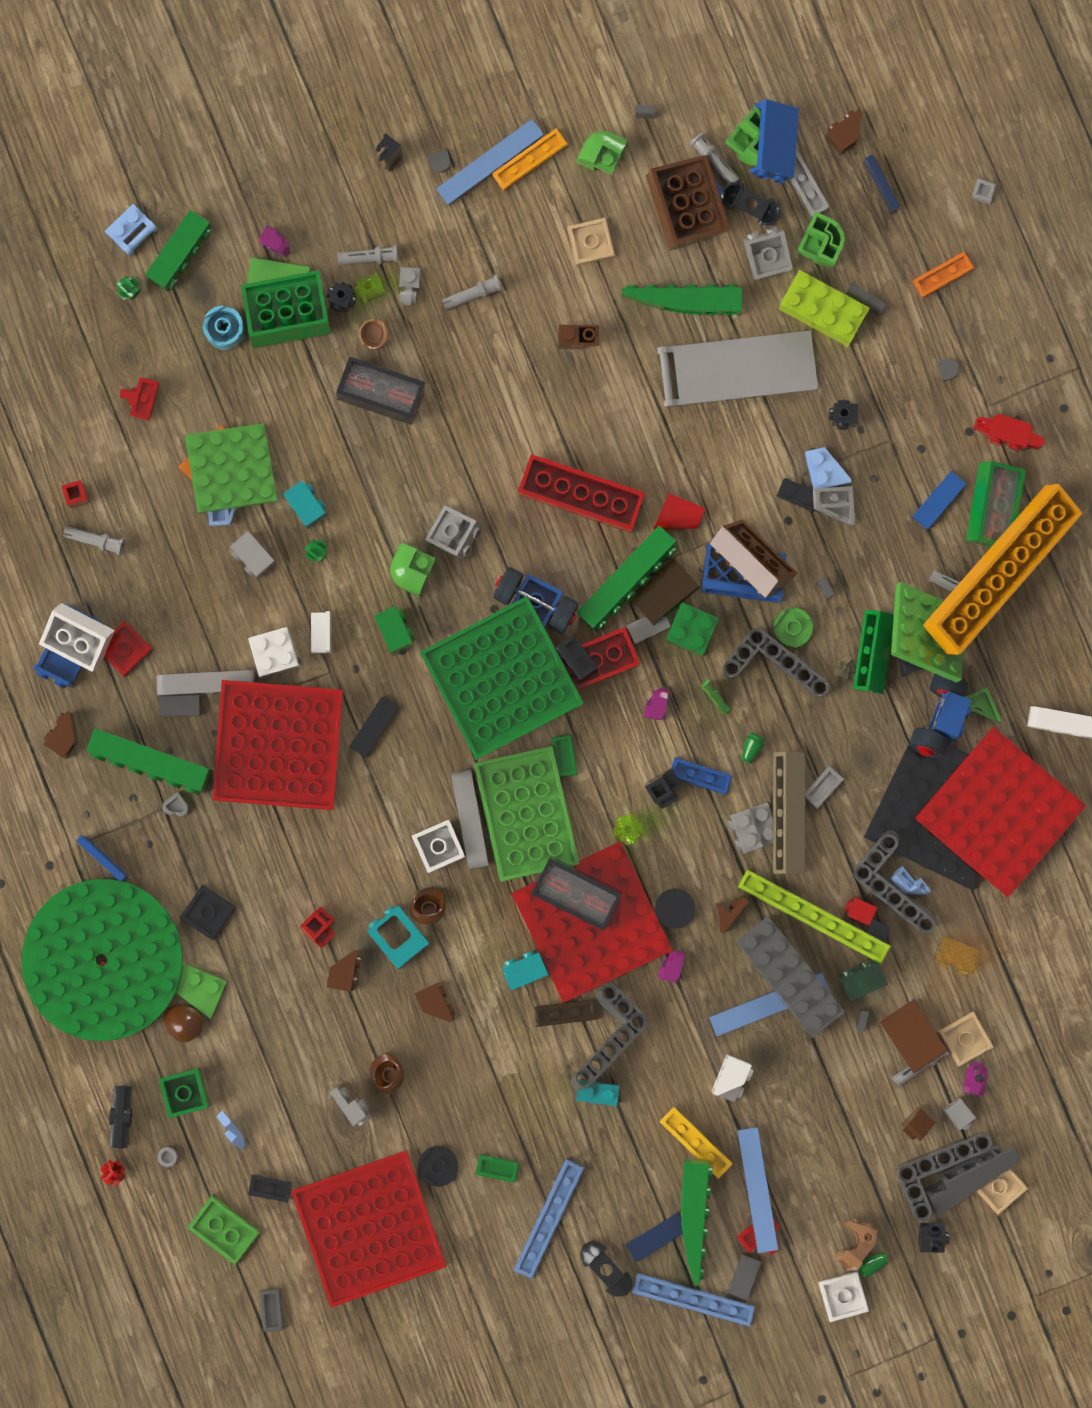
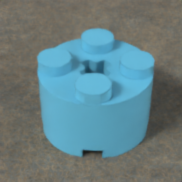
[203,306,245,350]

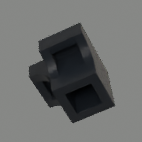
[645,767,682,809]

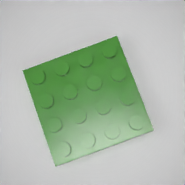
[185,423,278,514]
[891,582,963,682]

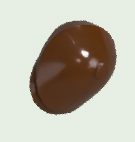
[410,888,446,924]
[164,1005,203,1042]
[370,1053,404,1093]

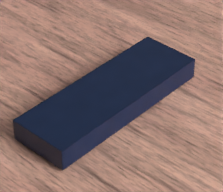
[864,155,900,214]
[625,1213,683,1262]

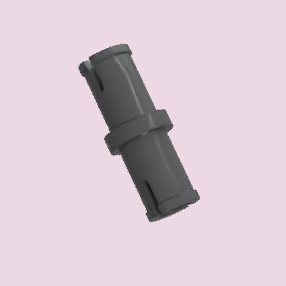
[846,283,886,315]

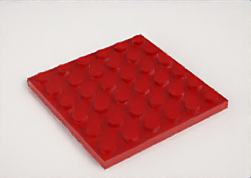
[212,680,343,810]
[914,727,1086,898]
[511,841,673,1003]
[291,1150,447,1308]

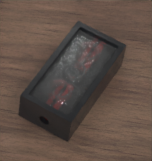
[336,357,425,425]
[531,856,623,931]

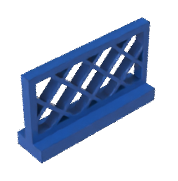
[701,543,787,603]

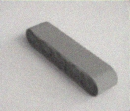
[156,670,255,696]
[451,769,489,870]

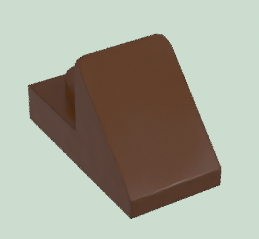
[716,896,749,934]

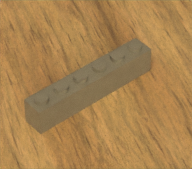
[773,752,806,874]

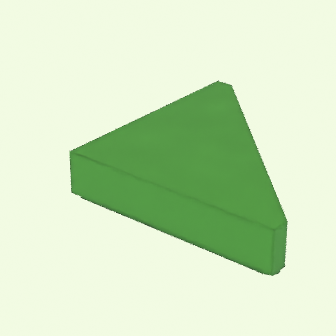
[701,680,730,715]
[965,687,1002,723]

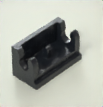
[376,133,403,172]
[556,636,598,681]

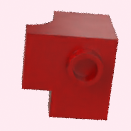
[300,906,336,950]

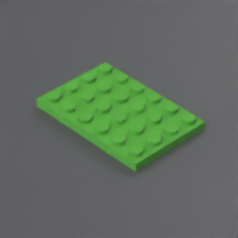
[474,746,579,882]

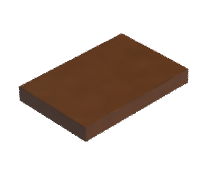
[880,1000,948,1073]

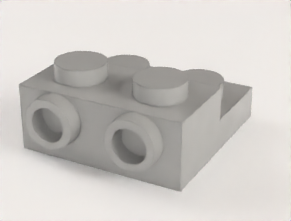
[743,227,793,280]
[425,505,482,561]
[727,802,773,854]
[330,1085,371,1126]

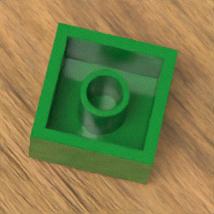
[665,603,719,657]
[374,606,416,656]
[159,1067,211,1119]

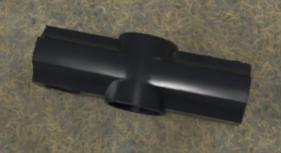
[109,1085,132,1148]

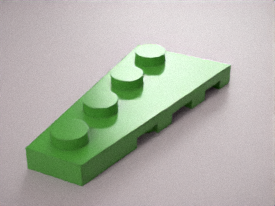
[176,963,228,1019]

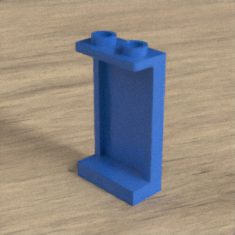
[751,99,799,183]
[33,604,105,689]

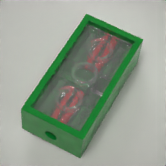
[966,461,1026,547]

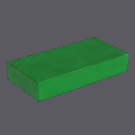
[552,735,578,777]
[475,1154,519,1183]

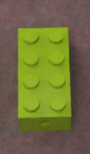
[779,270,869,347]

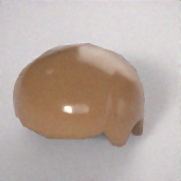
[359,319,389,350]

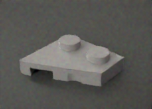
[813,486,855,526]

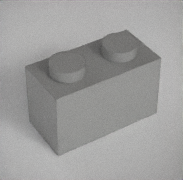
[230,531,276,579]

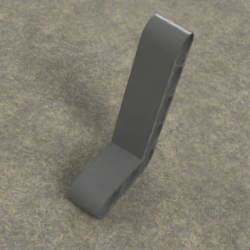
[722,628,829,698]
[854,830,937,934]
[571,984,648,1091]
[896,1133,992,1221]

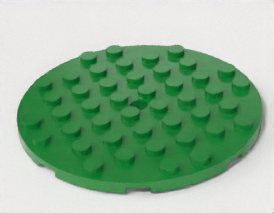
[21,879,183,1041]

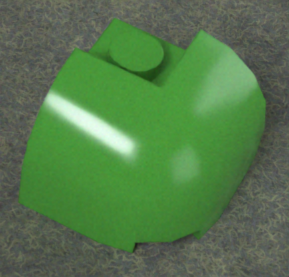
[725,107,761,166]
[576,131,629,175]
[797,212,845,268]
[390,543,436,597]

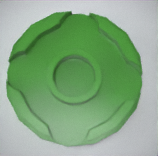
[773,608,813,648]

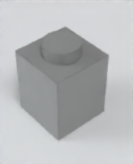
[942,1097,975,1131]

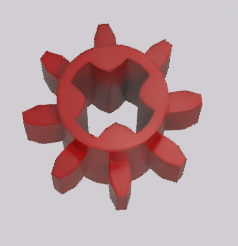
[100,1160,126,1186]

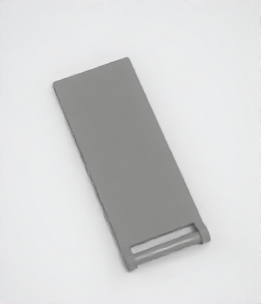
[657,331,818,408]

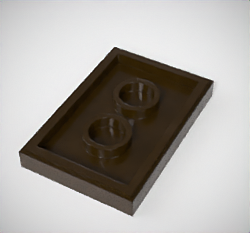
[631,558,700,626]

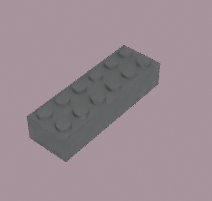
[735,916,845,1038]

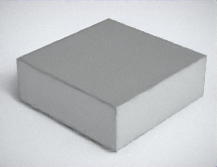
[971,178,997,205]

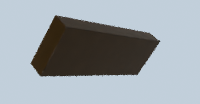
[534,999,597,1027]

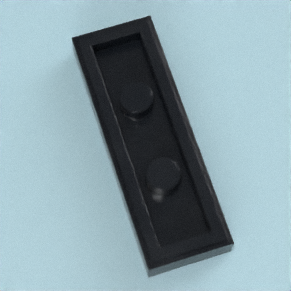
[349,697,399,758]

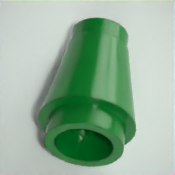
[741,732,765,764]
[859,1252,889,1277]

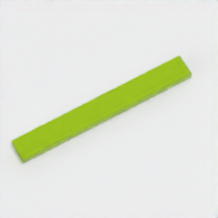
[738,869,891,964]

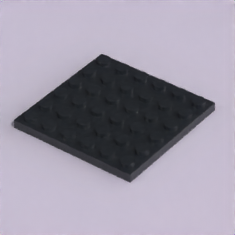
[864,737,981,891]

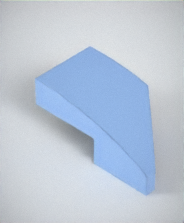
[891,866,931,895]
[217,1111,246,1150]

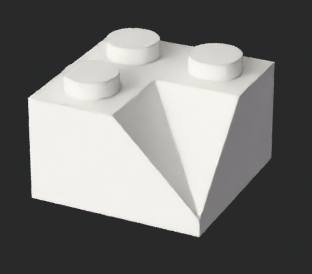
[711,1054,753,1102]

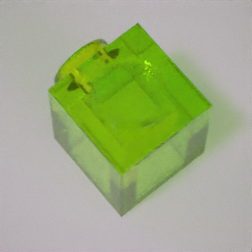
[354,272,386,303]

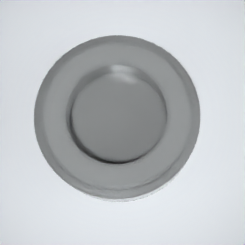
[157,1146,179,1167]

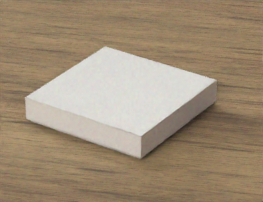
[818,1271,869,1322]

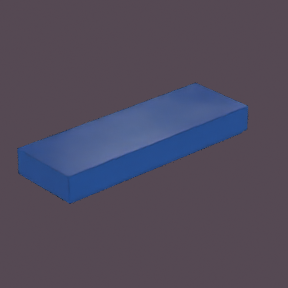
[912,471,966,530]
[672,757,732,795]
[76,836,128,882]

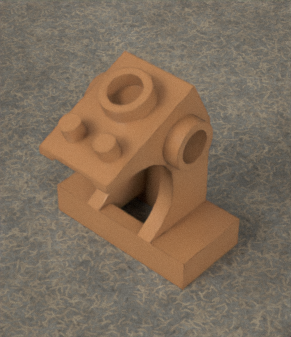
[833,1219,878,1271]

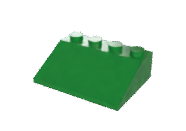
[241,270,331,348]

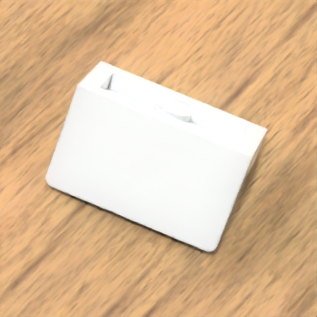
[311,611,332,653]

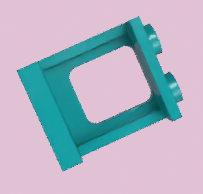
[367,905,430,969]

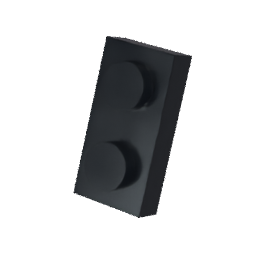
[776,478,814,513]
[248,1174,292,1203]

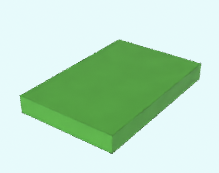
[247,257,311,284]
[187,1195,260,1265]

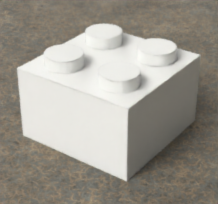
[248,627,300,679]
[412,820,466,873]

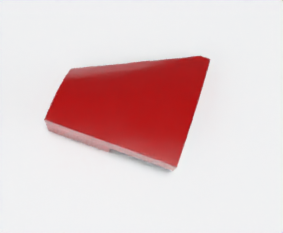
[653,493,705,530]

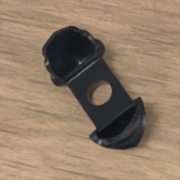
[721,182,780,226]
[580,1240,632,1297]

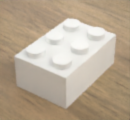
[39,603,115,672]

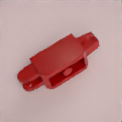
[973,414,1044,452]

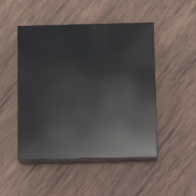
[180,885,236,941]

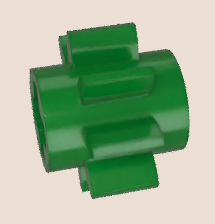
[116,276,141,301]
[304,539,329,563]

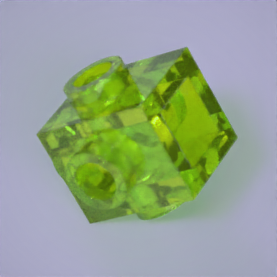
[613,814,643,845]

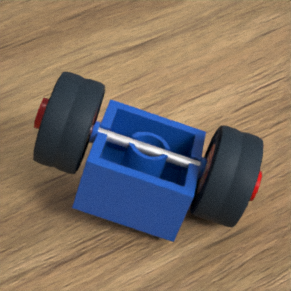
[493,567,579,634]
[909,674,971,758]

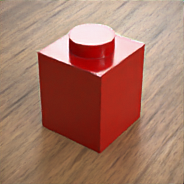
[62,480,90,508]
[844,897,877,926]

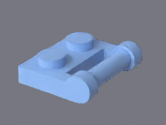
[105,204,158,257]

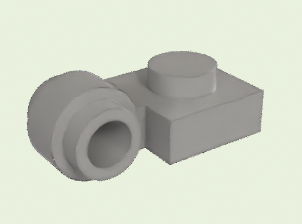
[399,267,421,306]

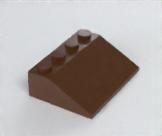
[646,155,730,251]

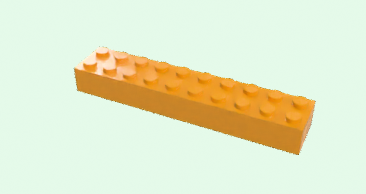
[923,484,1083,654]

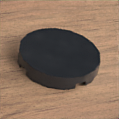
[655,888,695,929]
[418,1146,458,1187]

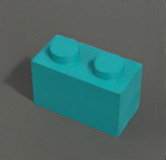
[283,480,327,529]
[501,950,548,991]
[576,1079,619,1106]

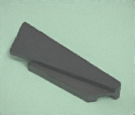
[923,1146,1020,1216]

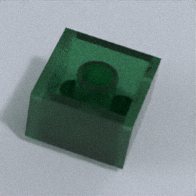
[837,960,888,1001]

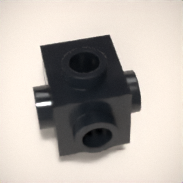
[327,282,357,313]
[829,400,859,430]
[918,1223,949,1253]

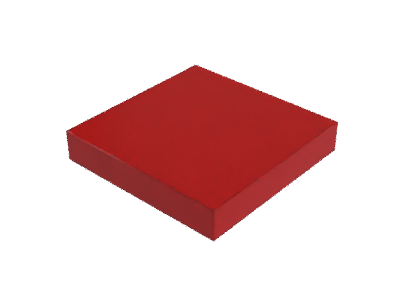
[104,621,153,677]

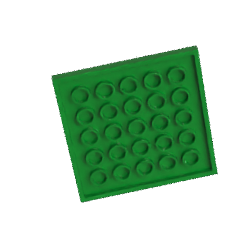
[420,596,584,760]

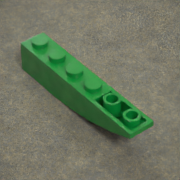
[621,284,742,315]
[681,1158,713,1286]

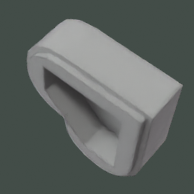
[163,792,190,816]

